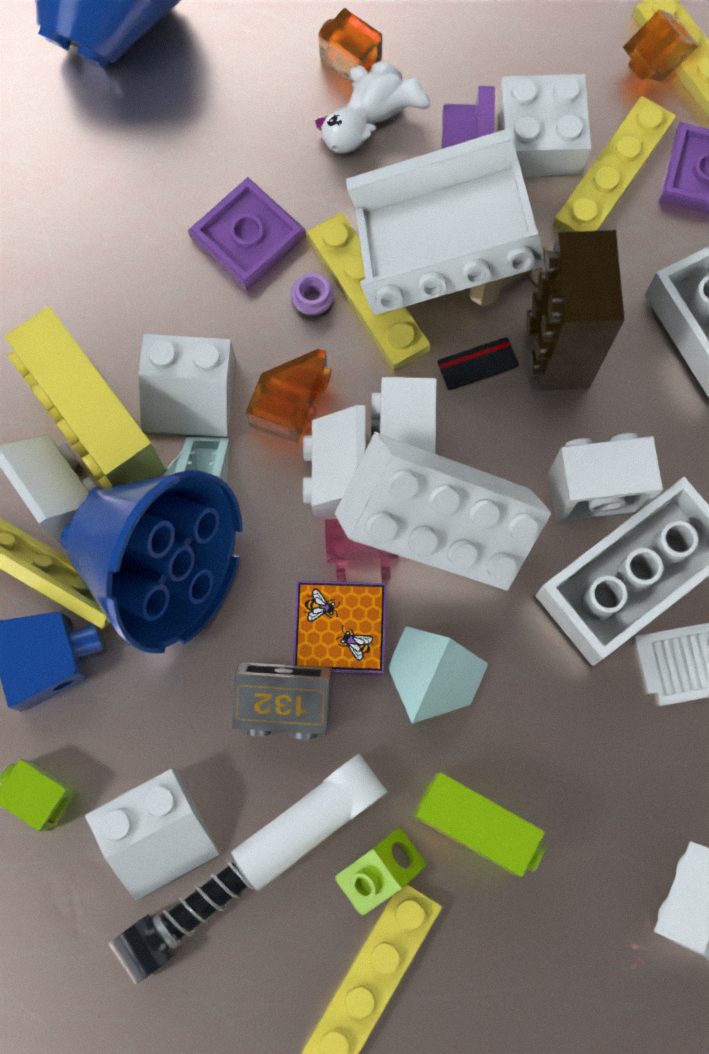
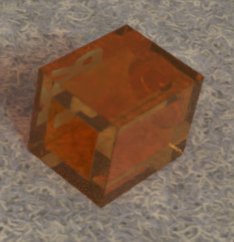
[318,7,382,83]
[622,9,699,82]

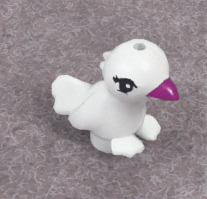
[315,62,430,154]

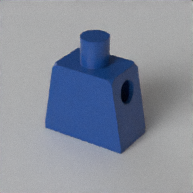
[0,612,105,712]

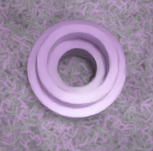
[291,273,334,315]

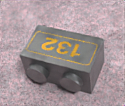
[232,662,331,739]

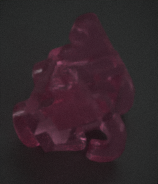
[325,519,399,582]

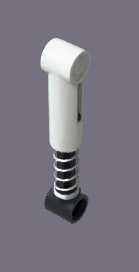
[109,754,388,985]

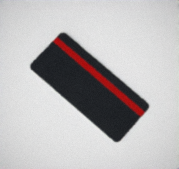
[437,337,519,390]

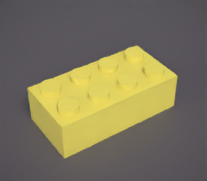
[4,306,166,488]

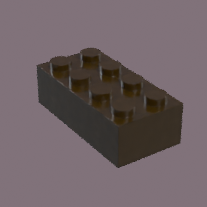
[526,230,625,390]

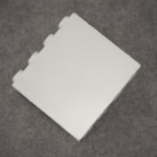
[346,128,545,315]

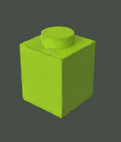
[0,759,77,831]

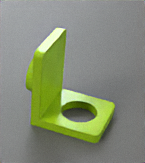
[335,827,427,915]

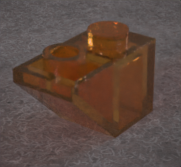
[246,349,332,443]

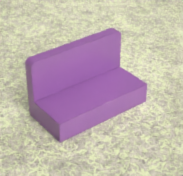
[442,86,495,149]

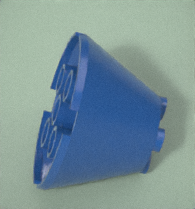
[35,0,182,69]
[61,470,243,654]

